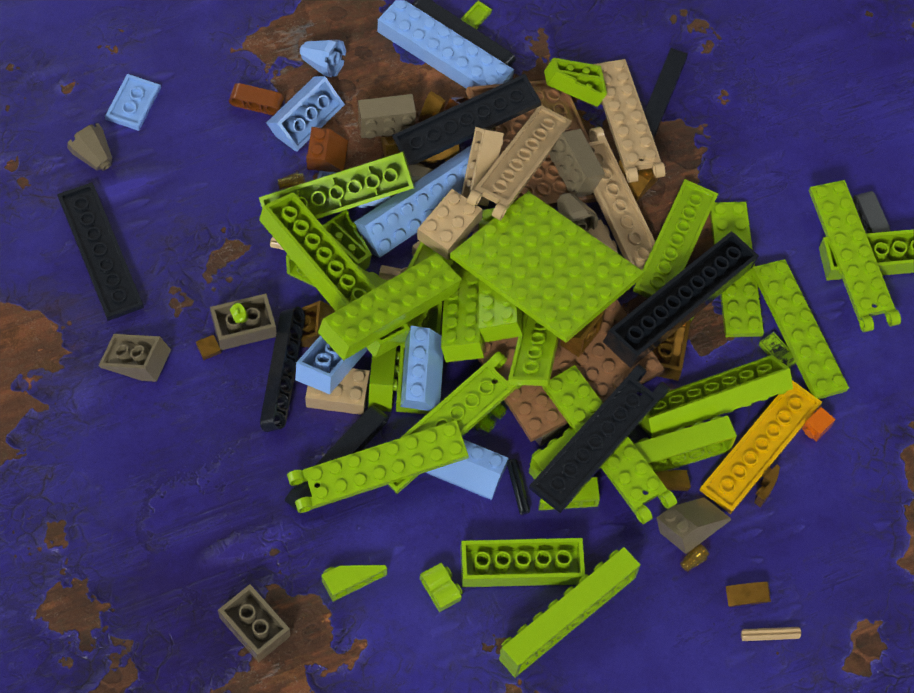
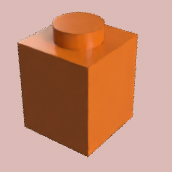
[802,407,836,442]

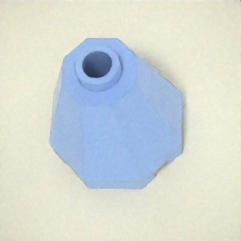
[300,40,346,77]

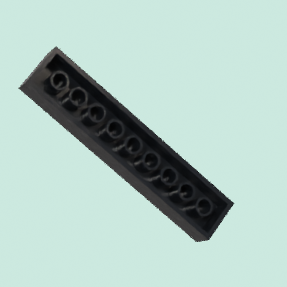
[603,231,759,368]

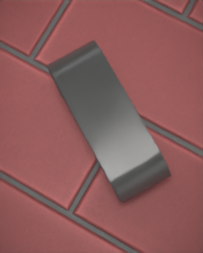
[853,191,890,234]

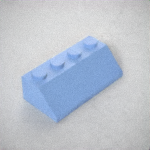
[266,76,345,151]
[400,326,443,411]
[425,439,508,500]

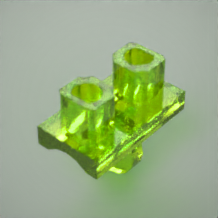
[474,403,507,433]

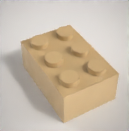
[417,189,483,260]
[305,368,370,415]

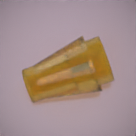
[278,172,305,190]
[680,544,710,572]

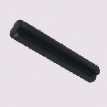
[507,458,530,515]

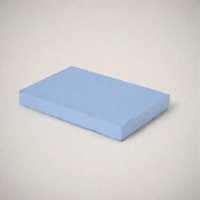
[105,74,161,131]

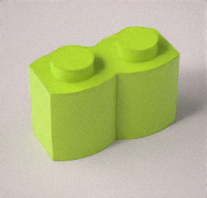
[420,563,463,612]

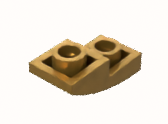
[419,91,445,122]
[754,465,780,507]
[655,470,691,491]
[726,582,771,607]

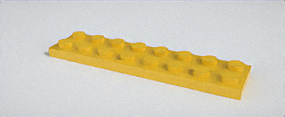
[699,380,822,514]

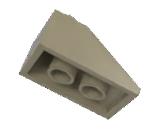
[99,334,171,382]
[656,497,731,554]

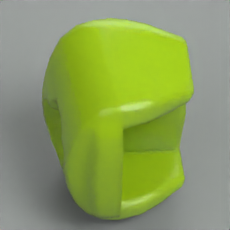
[230,303,248,324]

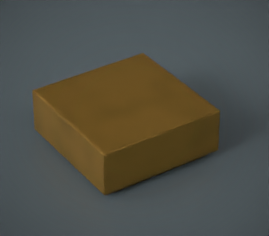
[196,335,221,360]

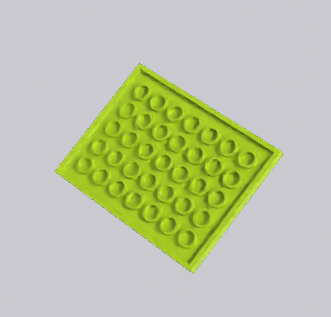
[450,191,644,343]

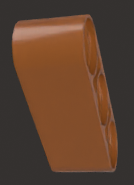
[229,83,284,116]

